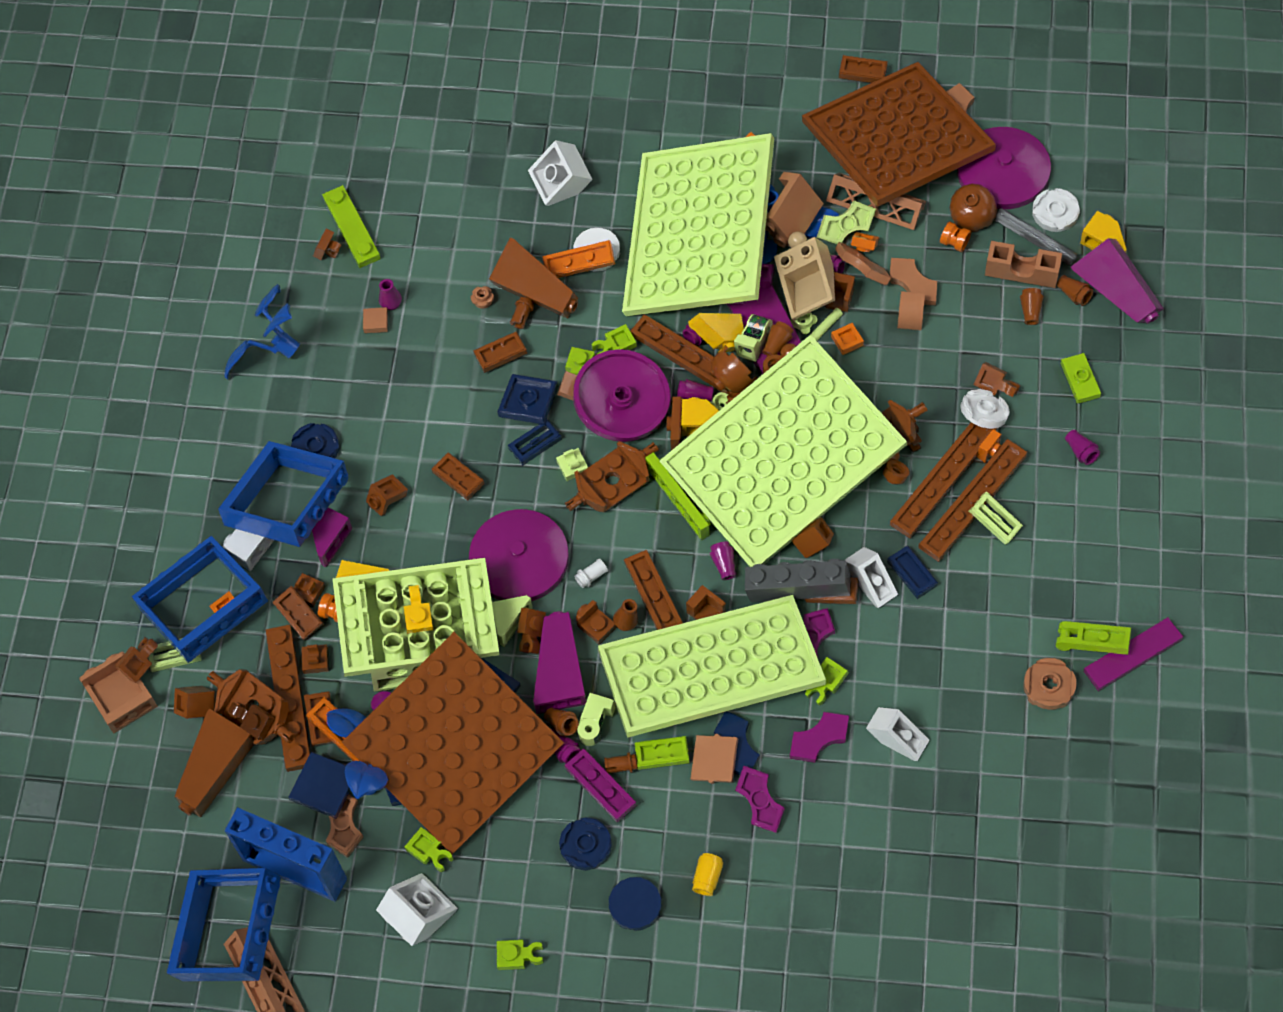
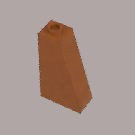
[489,238,578,319]
[175,709,254,818]

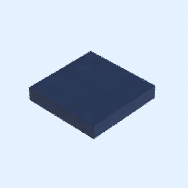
[497,374,559,425]
[288,752,350,819]

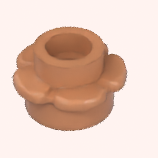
[471,286,494,309]

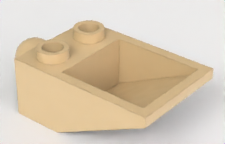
[774,232,835,320]

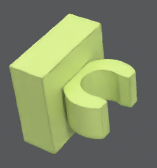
[556,448,588,481]

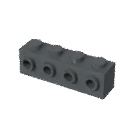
[745,559,850,602]

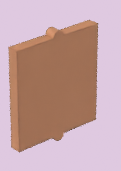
[691,734,738,784]

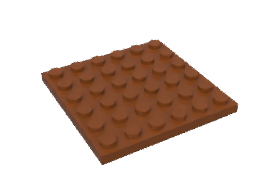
[802,62,996,207]
[342,632,564,854]

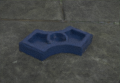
[714,711,760,775]

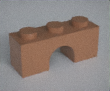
[985,241,1062,288]

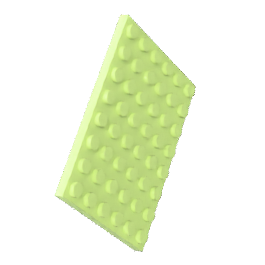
[622,133,774,316]
[660,335,907,567]

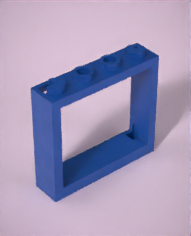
[218,441,349,547]
[132,536,268,663]
[225,807,347,902]
[167,868,281,981]

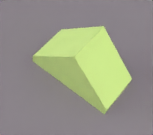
[492,595,533,647]

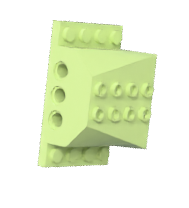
[332,558,499,692]

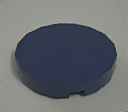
[291,423,339,458]
[559,817,612,871]
[609,877,661,931]

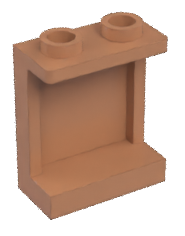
[765,172,824,247]
[79,651,158,734]

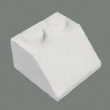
[528,140,592,206]
[376,873,458,946]

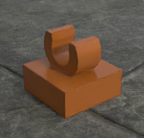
[313,228,341,260]
[294,573,325,607]
[302,644,329,674]

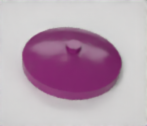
[957,127,1051,209]
[573,349,670,442]
[469,509,569,601]

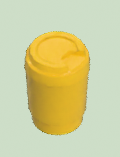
[692,853,723,896]

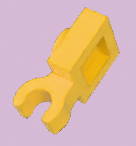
[403,585,433,634]

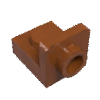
[366,474,408,516]
[576,600,617,645]

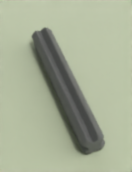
[995,208,1078,266]

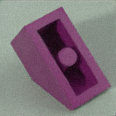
[312,507,353,567]

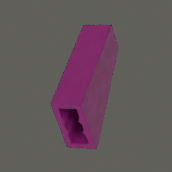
[1071,238,1164,324]
[533,611,586,714]

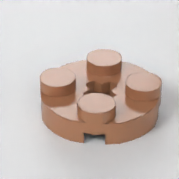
[1023,658,1076,710]

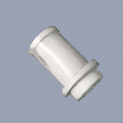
[575,559,608,588]

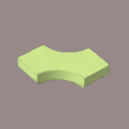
[816,201,876,245]

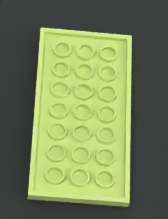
[598,595,826,738]

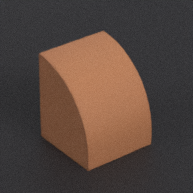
[897,291,925,330]

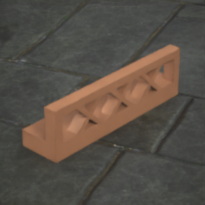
[826,172,926,230]
[224,927,305,1012]

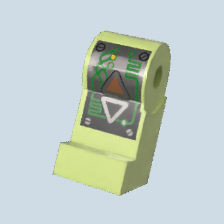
[734,314,772,362]
[577,693,616,746]

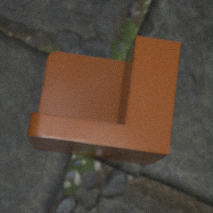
[825,272,855,313]
[792,517,834,558]
[686,585,726,620]
[174,686,215,719]

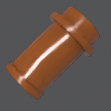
[510,297,534,329]
[604,752,638,774]

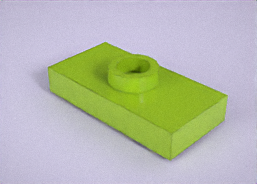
[1060,353,1101,404]
[635,736,689,770]

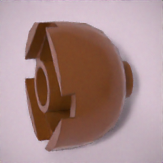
[949,183,997,232]
[711,345,758,393]

